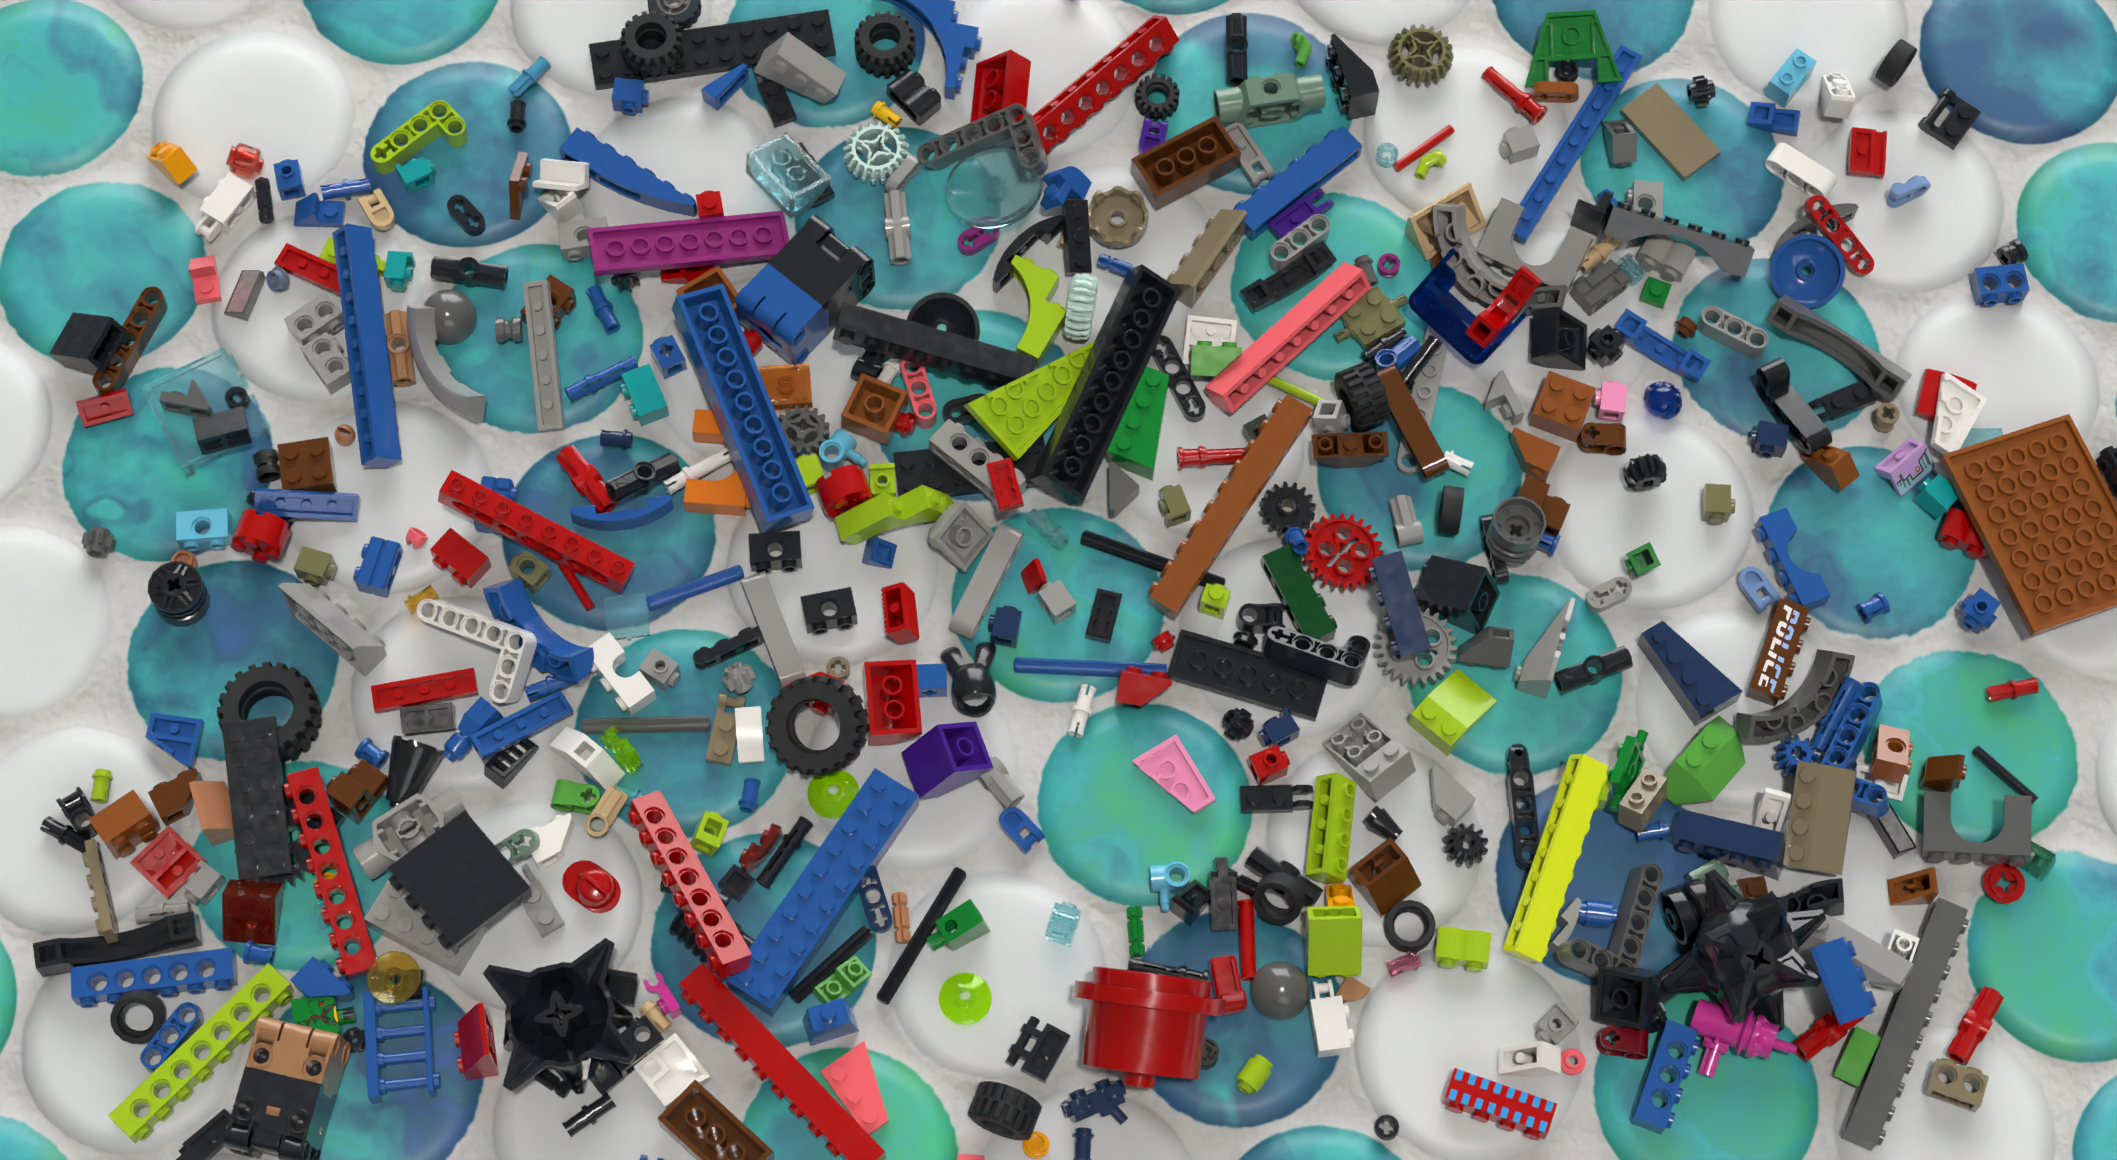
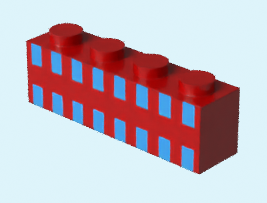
[1442,1068,1557,1141]

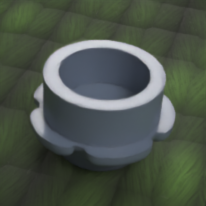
[266,267,289,292]

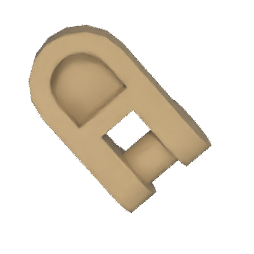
[357,188,395,231]

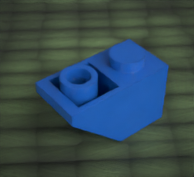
[290,957,355,1003]

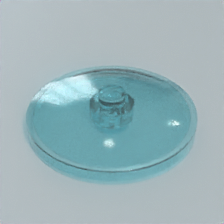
[945,145,1043,230]

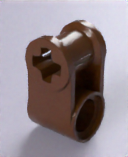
[1576,422,1626,455]

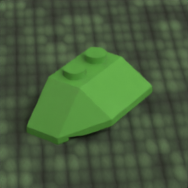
[1664,716,1746,806]

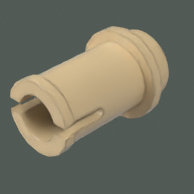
[639,1000,673,1034]

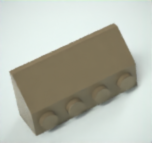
[1167,209,1247,309]
[1783,761,1857,875]

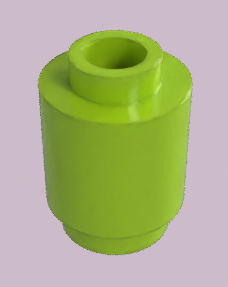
[1235,1054,1273,1095]

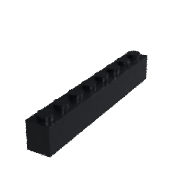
[833,302,1036,387]

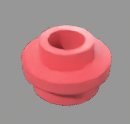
[1561,1048,1586,1075]

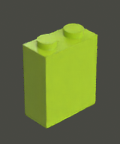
[1306,906,1362,978]

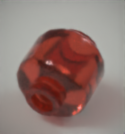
[226,143,265,179]

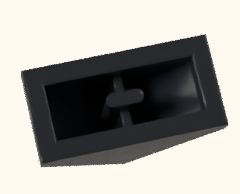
[1170,879,1210,927]

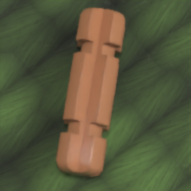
[891,892,911,944]

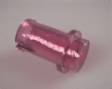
[1386,950,1422,977]

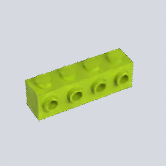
[1305,773,1357,885]

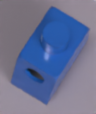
[802,998,859,1046]

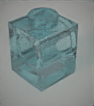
[1045,902,1081,947]

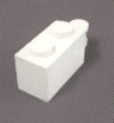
[194,172,257,242]
[1308,979,1354,1058]

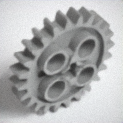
[1373,606,1458,688]

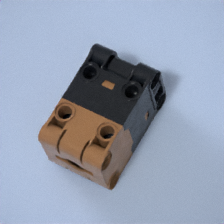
[223,1016,351,1160]

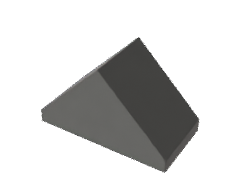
[1108,462,1140,519]

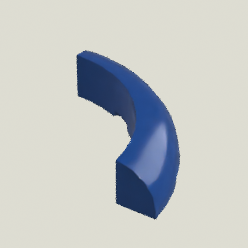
[483,578,594,682]

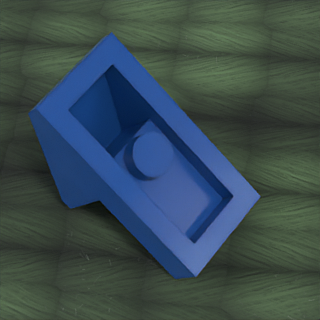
[294,192,346,228]

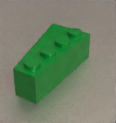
[1106,366,1169,481]

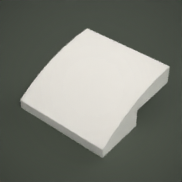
[1183,315,1237,365]

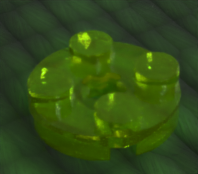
[599,725,644,774]

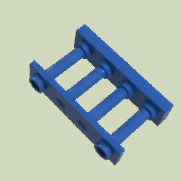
[363,986,441,1104]

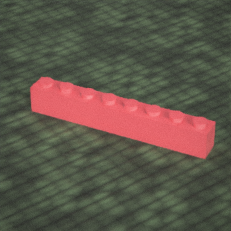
[1205,262,1371,413]

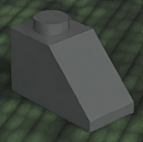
[1602,119,1637,166]

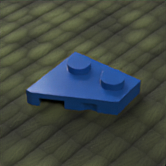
[145,712,204,770]

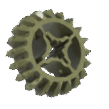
[1388,24,1454,88]

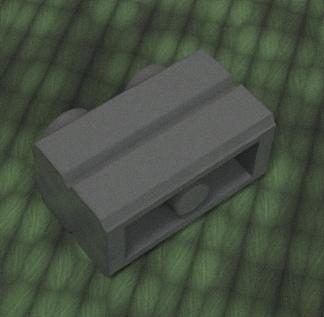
[1571,259,1630,316]

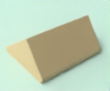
[1404,182,1487,261]

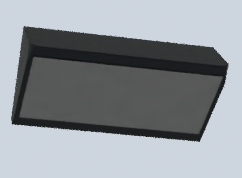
[1867,803,1917,859]

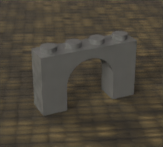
[1922,791,2032,867]

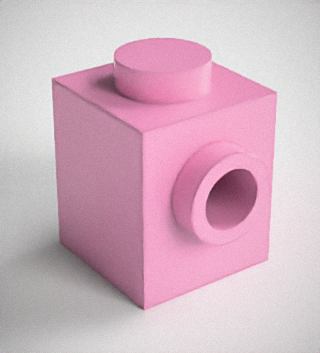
[1594,381,1628,423]

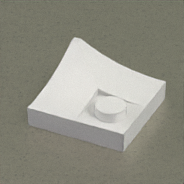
[634,1033,712,1109]

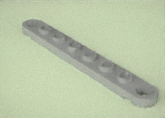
[1396,295,1457,476]

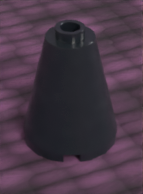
[386,735,443,807]

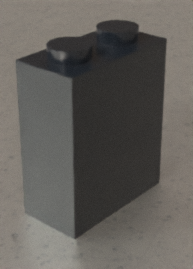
[49,312,127,373]

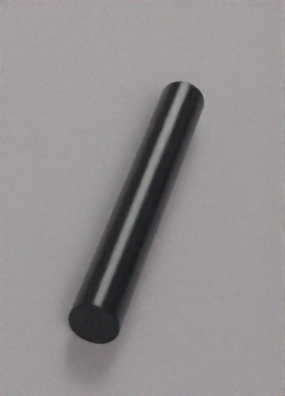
[1972,745,2039,804]

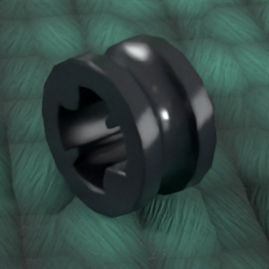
[225,386,250,410]
[1375,1115,1399,1141]

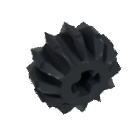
[1623,454,1667,491]
[1444,823,1488,868]

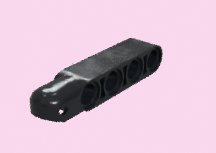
[1506,744,1540,871]

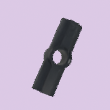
[1225,13,1248,87]
[430,256,509,289]
[605,452,681,502]
[1554,646,1633,695]
[1245,846,1323,907]

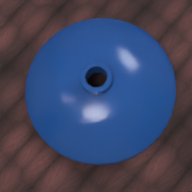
[1770,234,1845,308]

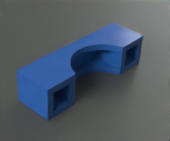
[1754,507,1831,611]

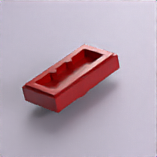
[986,458,1024,512]

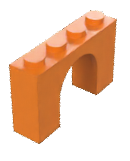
[683,409,751,517]

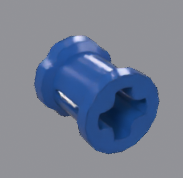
[1538,532,1561,556]
[1856,592,1890,624]
[354,738,390,770]
[243,940,276,966]

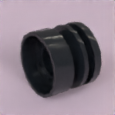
[148,561,210,627]

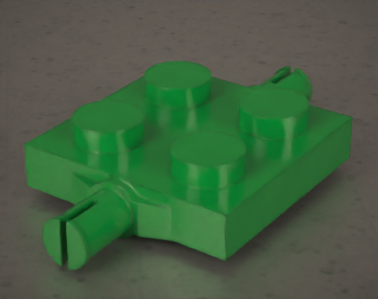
[1608,729,1649,812]

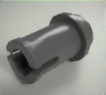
[1354,255,1379,287]

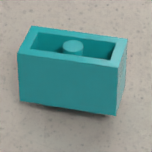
[619,364,669,427]

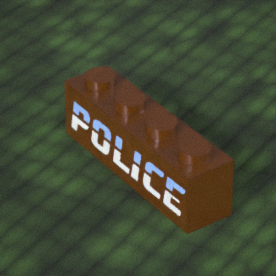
[1746,598,1811,707]

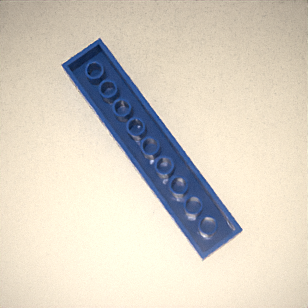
[672,283,814,533]
[727,768,919,1017]

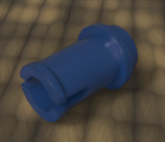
[600,429,633,449]
[1073,1127,1094,1160]

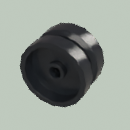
[1660,878,1707,945]

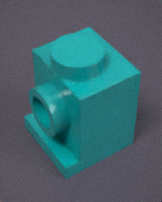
[395,156,436,195]
[384,251,416,292]

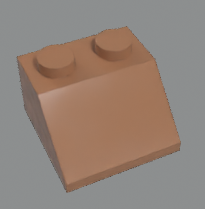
[189,781,234,846]

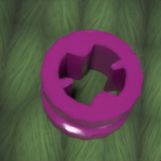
[1377,253,1400,278]

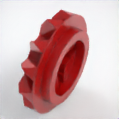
[1983,863,2025,905]

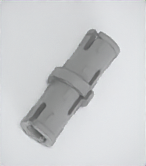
[135,902,192,924]

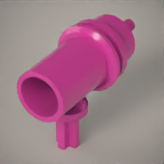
[1690,998,1797,1078]

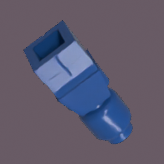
[443,697,504,763]

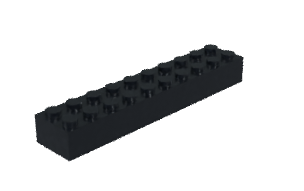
[1030,264,1181,506]

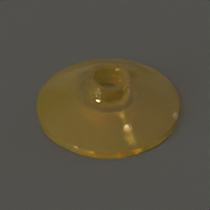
[367,951,421,1004]

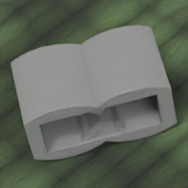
[1637,235,1696,282]

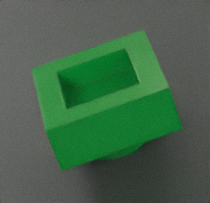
[1639,276,1672,309]

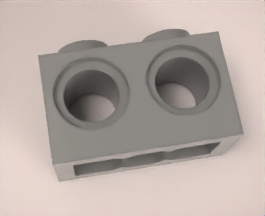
[284,291,344,346]
[300,332,351,395]

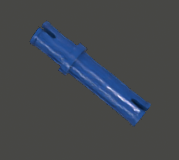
[564,356,638,402]
[1810,676,1861,752]

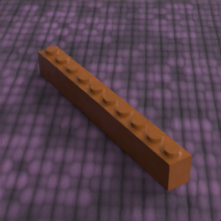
[1148,394,1313,620]

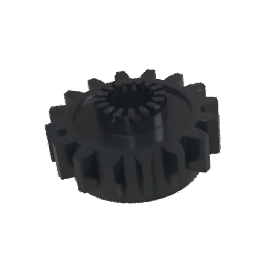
[1260,481,1316,536]

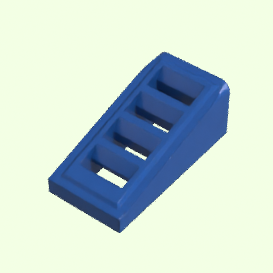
[701,63,749,111]

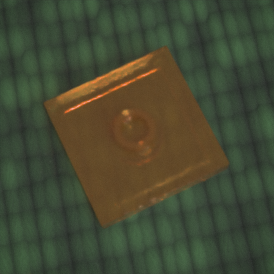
[759,363,813,410]

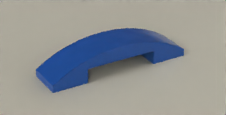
[1613,308,1711,382]
[570,495,674,531]

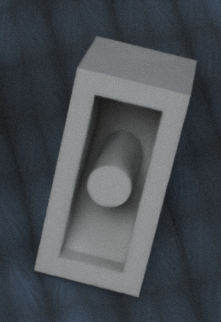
[1430,765,1476,827]

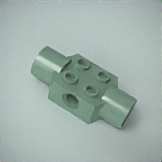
[1213,73,1326,129]

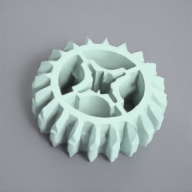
[843,121,910,186]
[1064,273,1098,341]

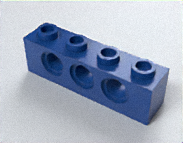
[1631,1019,1700,1135]

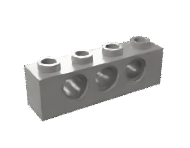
[929,419,1026,503]

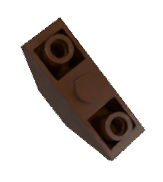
[1311,431,1389,469]

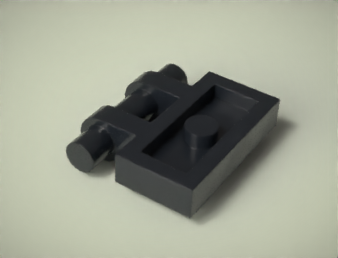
[1005,1016,1071,1083]

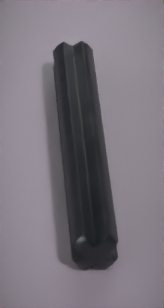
[788,925,874,1004]

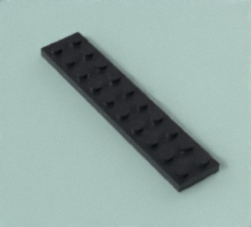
[589,9,836,91]

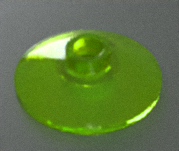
[807,769,859,819]
[939,973,992,1025]

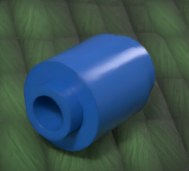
[1577,899,1617,928]

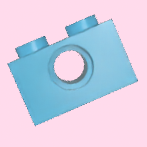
[1764,48,1817,108]
[176,508,232,552]

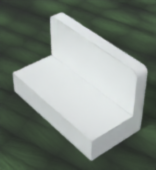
[532,158,589,191]

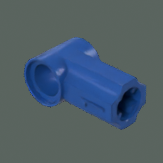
[1375,335,1421,372]

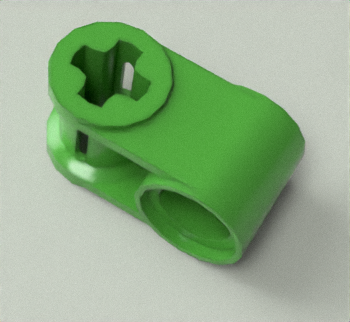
[550,779,601,815]

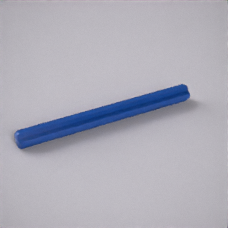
[1014,657,1167,677]

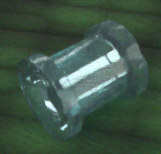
[1616,253,1647,286]

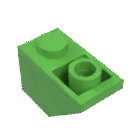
[1190,341,1242,377]

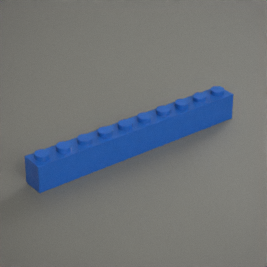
[332,223,401,469]

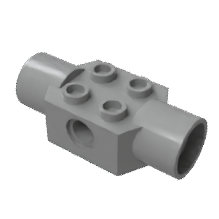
[351,787,469,881]

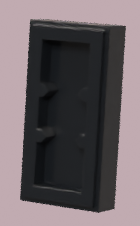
[1085,588,1122,643]

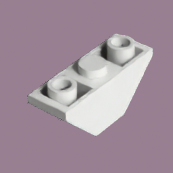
[1821,72,1856,119]
[549,727,626,791]

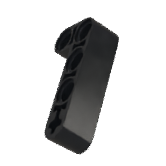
[1755,357,1833,455]
[1263,626,1371,686]

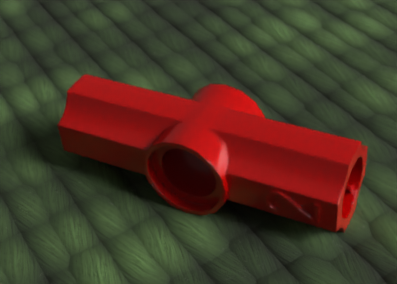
[556,445,618,514]
[1945,986,2004,1066]
[1792,1012,1867,1063]

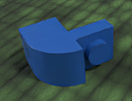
[1040,166,1092,210]

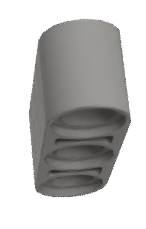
[1269,214,1330,272]
[1697,306,1769,359]

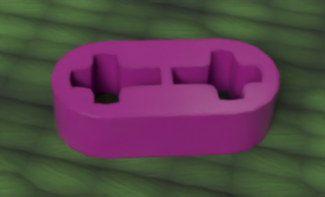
[958,218,1000,256]

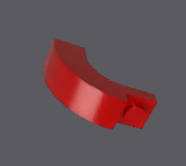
[1465,265,1542,348]

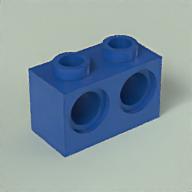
[1970,263,2030,306]

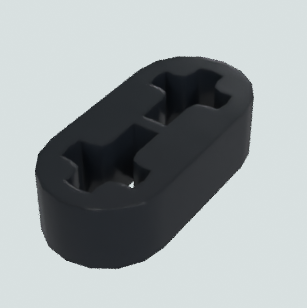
[447,195,486,237]

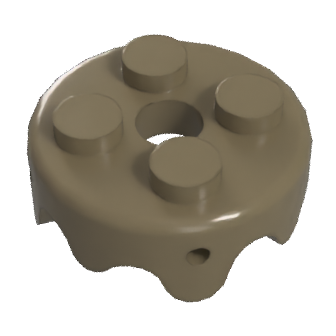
[1088,186,1149,248]

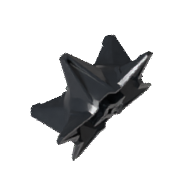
[1663,869,1826,1032]
[483,938,636,1094]

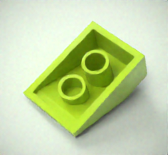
[1408,668,1497,757]

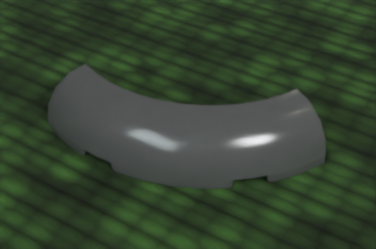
[1736,649,1855,742]

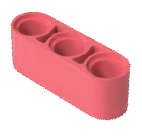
[901,359,937,429]

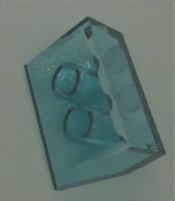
[746,132,831,219]

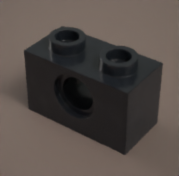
[749,531,802,573]
[800,587,858,635]

